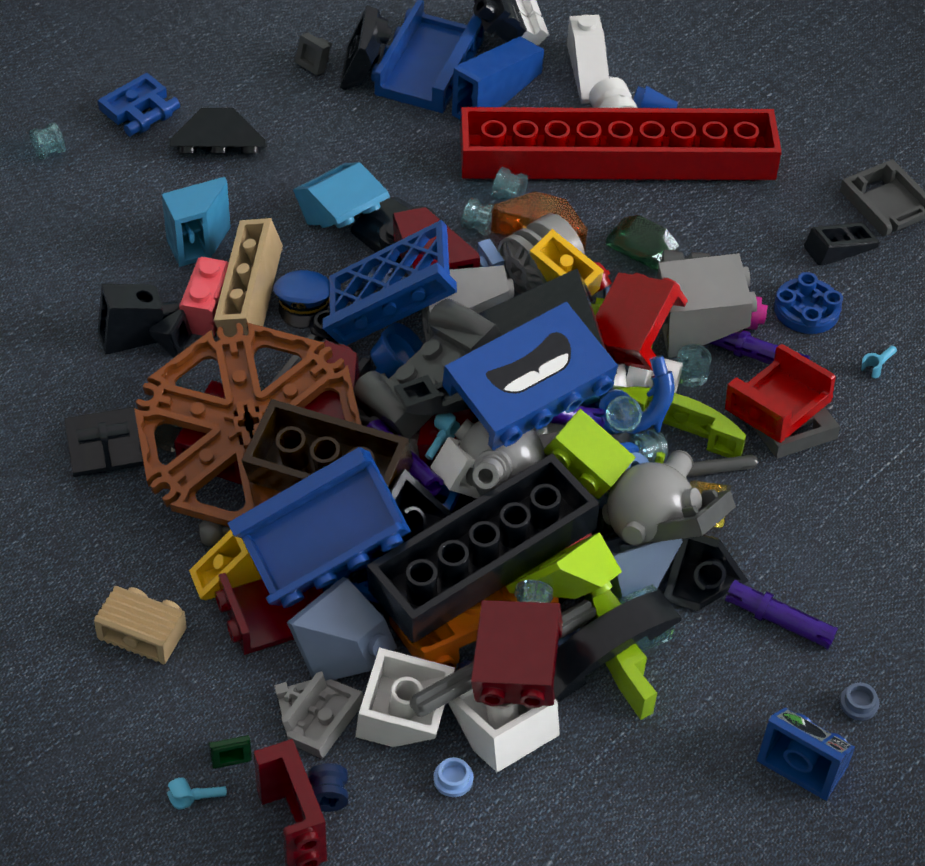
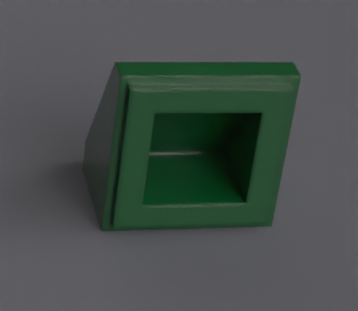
[208,735,252,769]

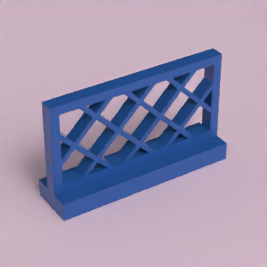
[323,220,457,346]

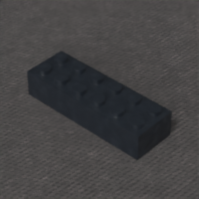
[367,453,599,644]

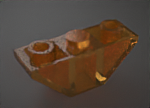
[491,191,588,251]

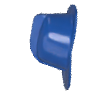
[370,323,423,379]

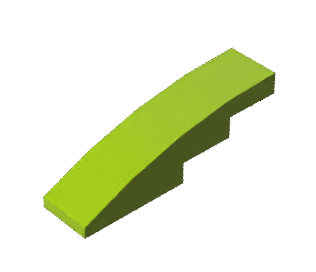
[584,589,657,720]

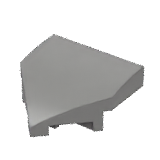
[274,671,364,759]

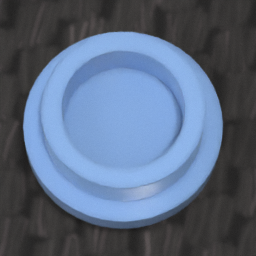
[433,757,474,797]

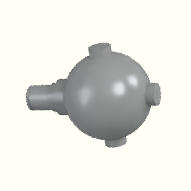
[454,418,545,496]
[602,450,702,547]

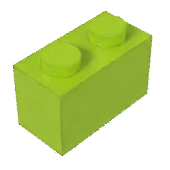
[544,409,636,500]

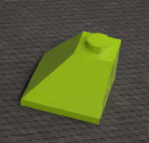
[506,532,622,599]

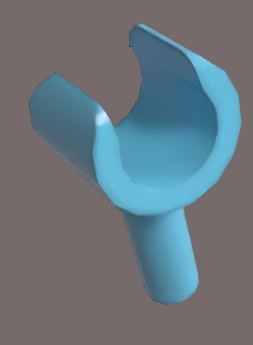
[861,346,897,378]
[424,413,460,460]
[167,778,227,810]

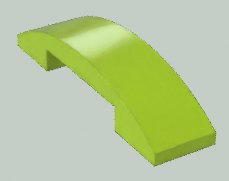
[614,387,746,458]

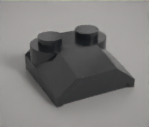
[340,5,392,90]
[351,197,436,264]

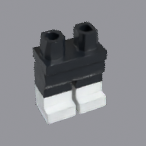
[473,0,549,46]

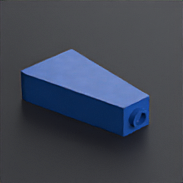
[452,36,544,120]

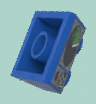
[757,707,855,801]

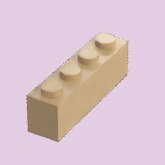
[214,218,283,337]

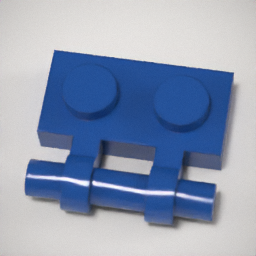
[98,73,180,137]

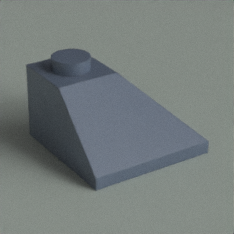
[605,537,682,602]
[287,577,397,681]

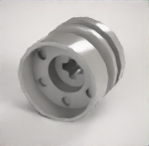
[498,213,585,294]

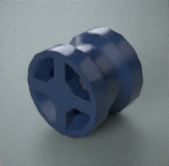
[308,763,348,812]

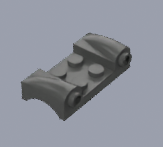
[354,299,502,439]

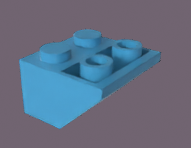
[293,162,390,228]
[162,177,231,267]

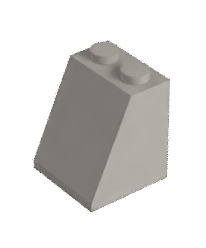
[658,253,757,358]
[421,265,514,342]

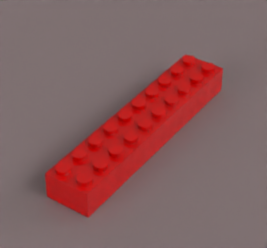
[460,107,782,180]

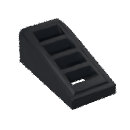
[804,222,880,265]

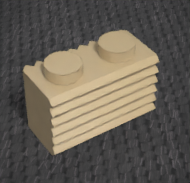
[94,586,187,664]

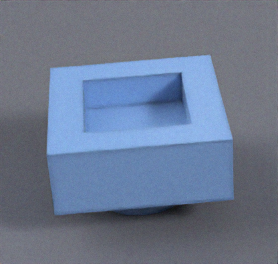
[477,239,504,267]

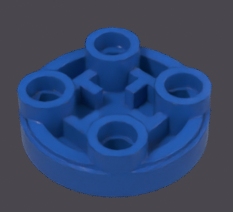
[774,272,843,334]

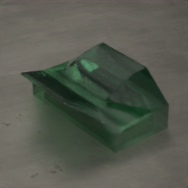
[606,215,679,271]

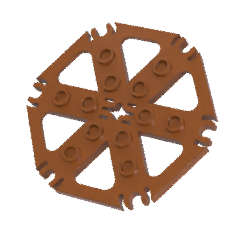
[134,322,361,527]

